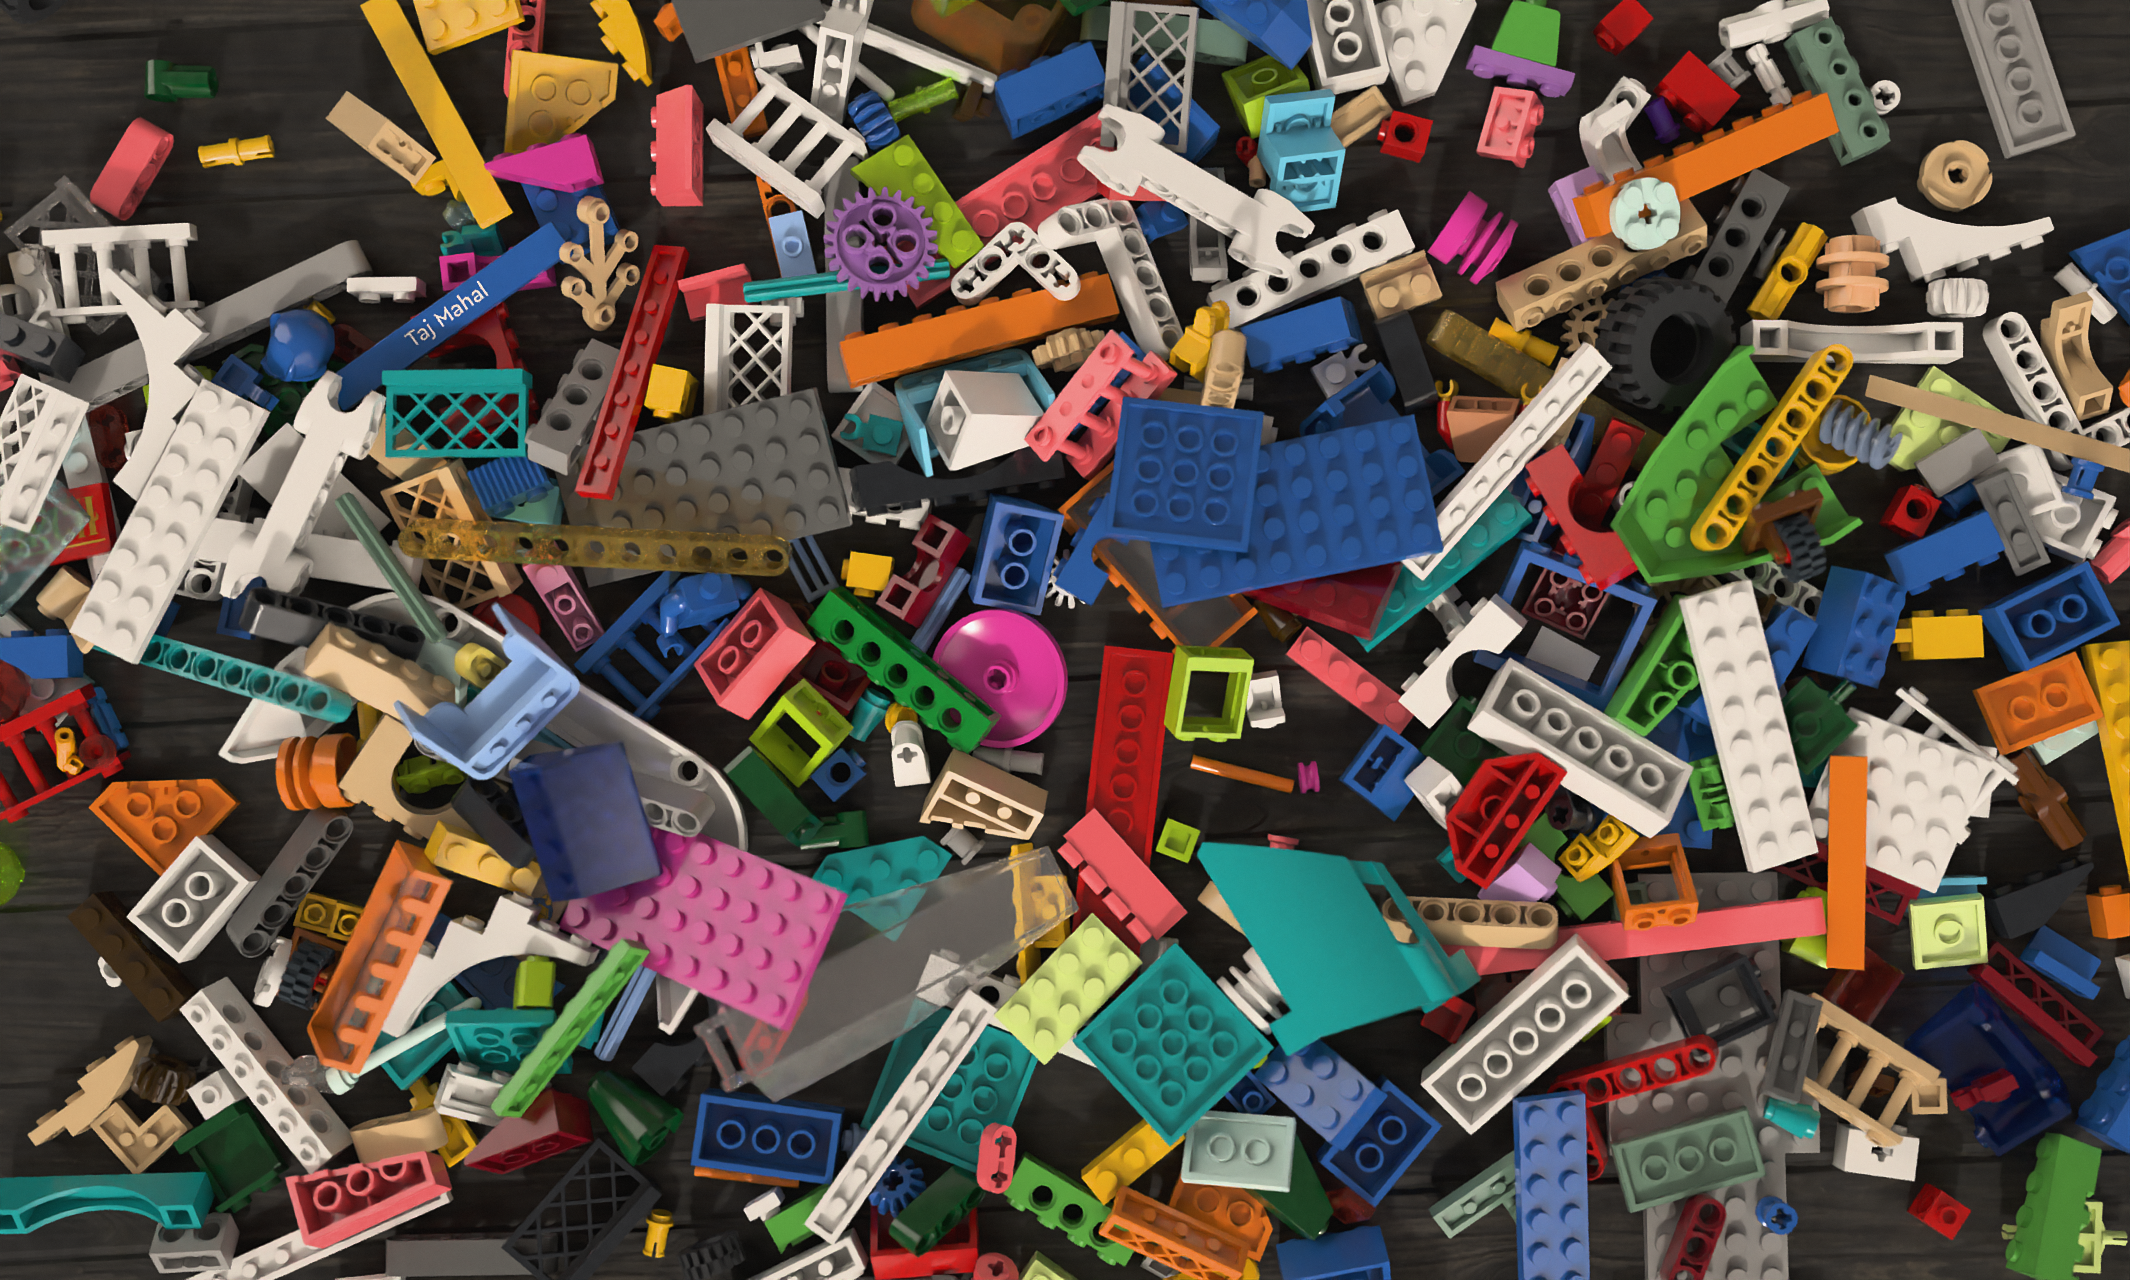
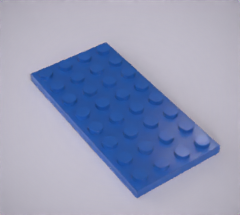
[1149,414,1444,608]

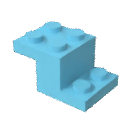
[1257,89,1346,212]

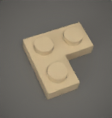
[90,1099,194,1174]

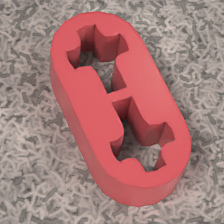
[977,1123,1017,1194]

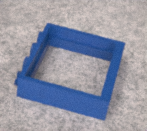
[1473,540,1657,712]

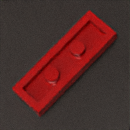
[1573,416,1645,524]

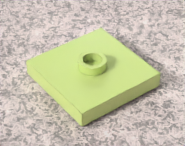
[1908,893,1988,970]

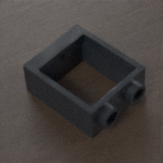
[1661,952,1778,1057]

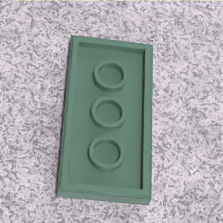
[1609,1105,1767,1213]

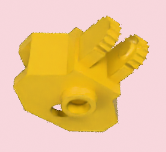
[1169,300,1232,384]

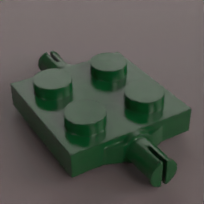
[1781,675,1861,775]

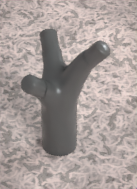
[1752,228,1787,282]

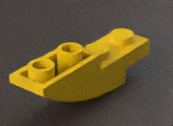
[590,0,653,87]

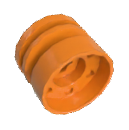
[276,733,357,811]

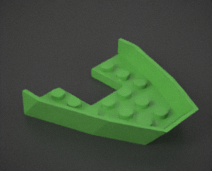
[1611,345,1862,584]

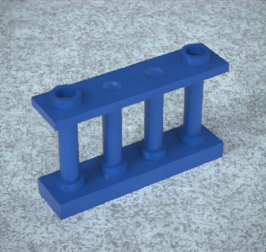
[574,564,732,723]

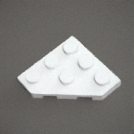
[1374,0,1477,106]

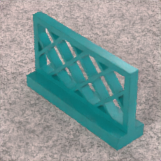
[382,369,532,458]

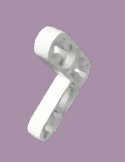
[951,222,1081,306]

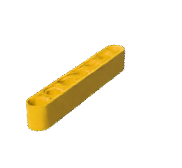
[1690,344,1853,552]

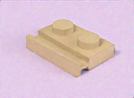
[1359,250,1443,320]

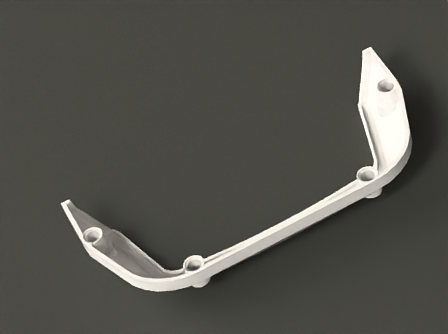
[218,592,748,1035]

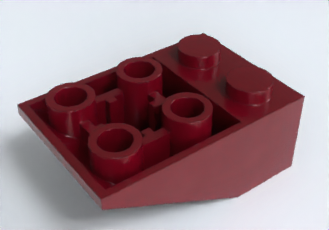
[1521,513,1615,640]

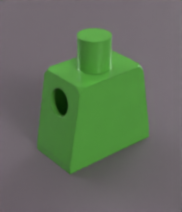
[1490,0,1560,67]

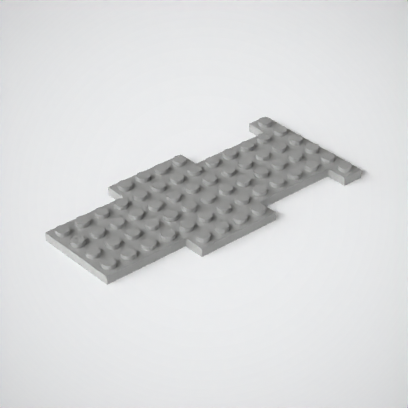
[1604,872,1820,1280]

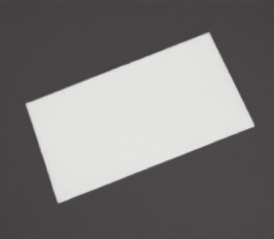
[1526,626,1600,681]

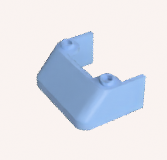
[393,603,580,780]

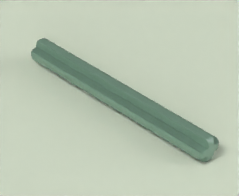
[335,492,448,644]

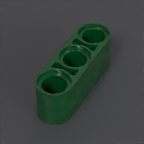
[889,1165,987,1257]

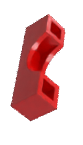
[1525,443,1638,591]

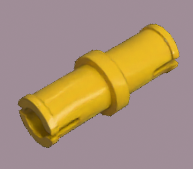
[198,135,275,168]
[1486,317,1559,367]

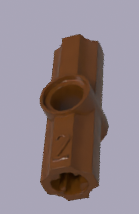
[2005,747,2087,851]

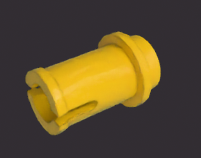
[642,1209,674,1258]

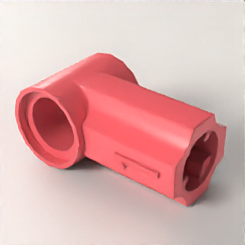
[2088,517,2130,585]

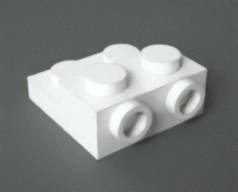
[2031,472,2119,563]

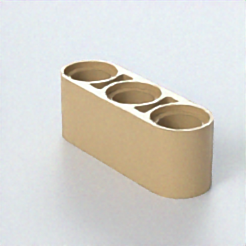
[349,1107,449,1164]

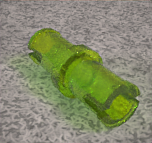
[887,76,959,123]

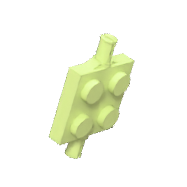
[2001,1196,2127,1273]

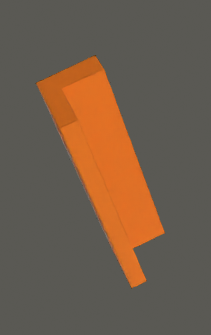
[1098,1185,1250,1280]

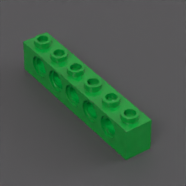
[807,586,1002,754]

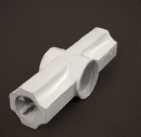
[1719,0,1830,50]

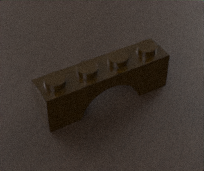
[67,891,199,1023]

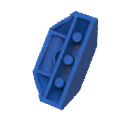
[1192,0,1313,71]
[1506,412,1595,543]

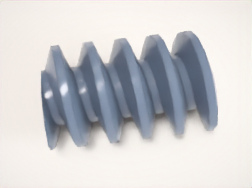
[1819,399,1903,469]

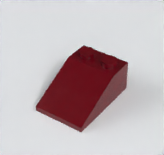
[464,1088,594,1175]

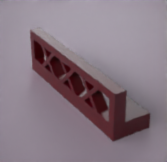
[1770,840,1922,925]
[1967,940,2104,1067]

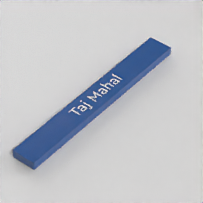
[335,221,573,411]

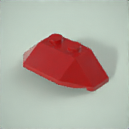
[1445,752,1568,890]

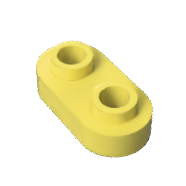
[454,642,507,690]

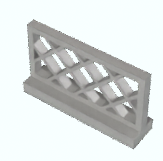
[1100,1,1199,153]

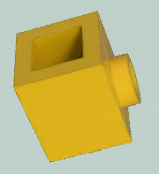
[841,552,895,598]

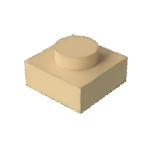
[1907,1076,1948,1114]

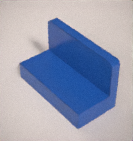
[2019,926,2101,1000]

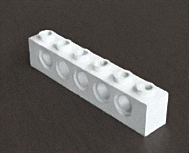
[1206,209,1415,332]
[180,977,353,1174]

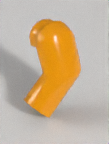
[54,727,84,775]

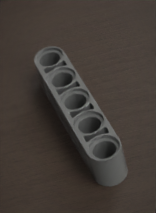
[226,805,353,958]
[386,1232,558,1277]

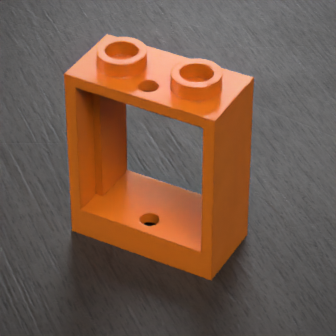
[1607,833,1699,931]

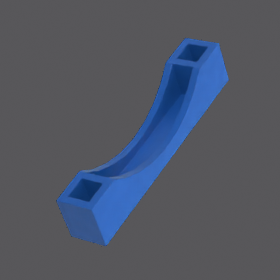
[0,629,84,679]

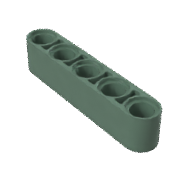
[1079,6,1248,66]

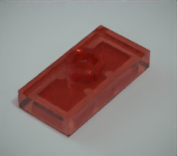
[1326,1187,1376,1224]

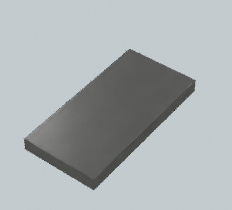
[671,0,826,64]

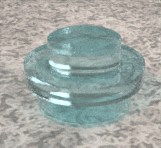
[443,200,475,233]

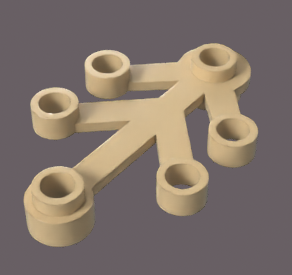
[559,196,640,331]

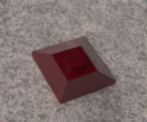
[777,637,871,716]

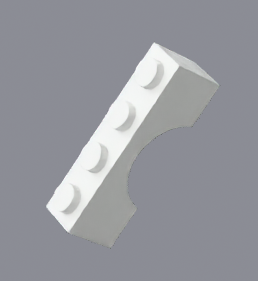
[1398,594,1528,729]

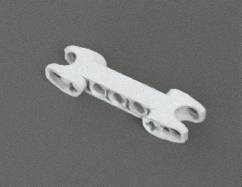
[1076,104,1315,279]
[220,370,386,599]

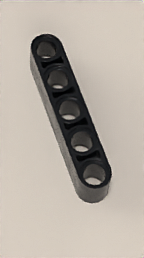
[239,587,426,663]

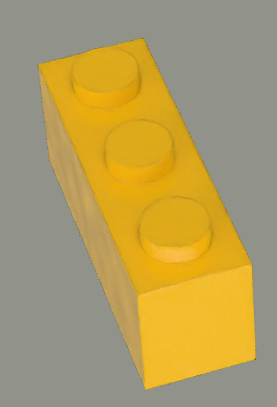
[424,820,545,896]
[1081,1119,1186,1205]

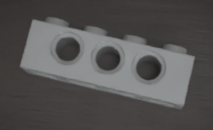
[525,339,620,475]

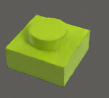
[1155,818,1200,863]

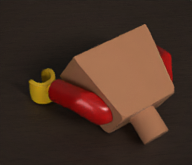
[1435,379,1542,466]

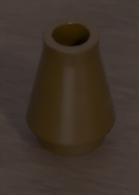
[1252,600,1303,643]

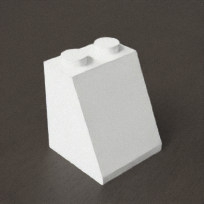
[924,370,1044,470]

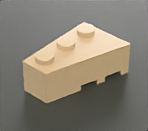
[919,749,1048,840]

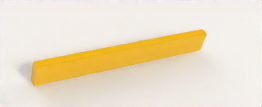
[360,0,513,230]

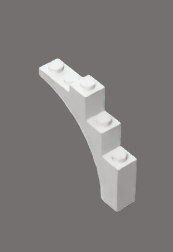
[99,268,210,502]
[381,891,599,1038]

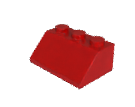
[870,1192,980,1280]

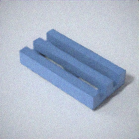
[777,535,839,603]

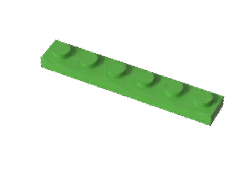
[490,938,651,1118]

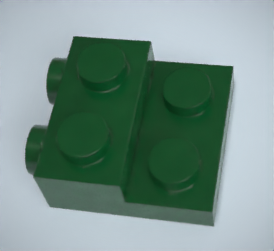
[1418,695,1507,788]

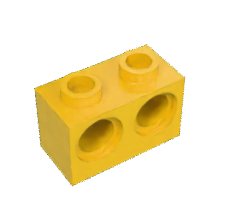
[644,364,699,424]

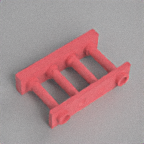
[1024,329,1178,481]

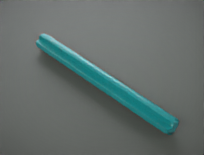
[743,258,950,303]

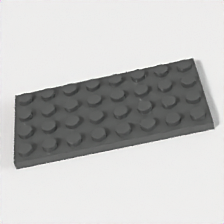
[554,387,853,587]

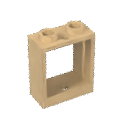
[326,91,436,185]

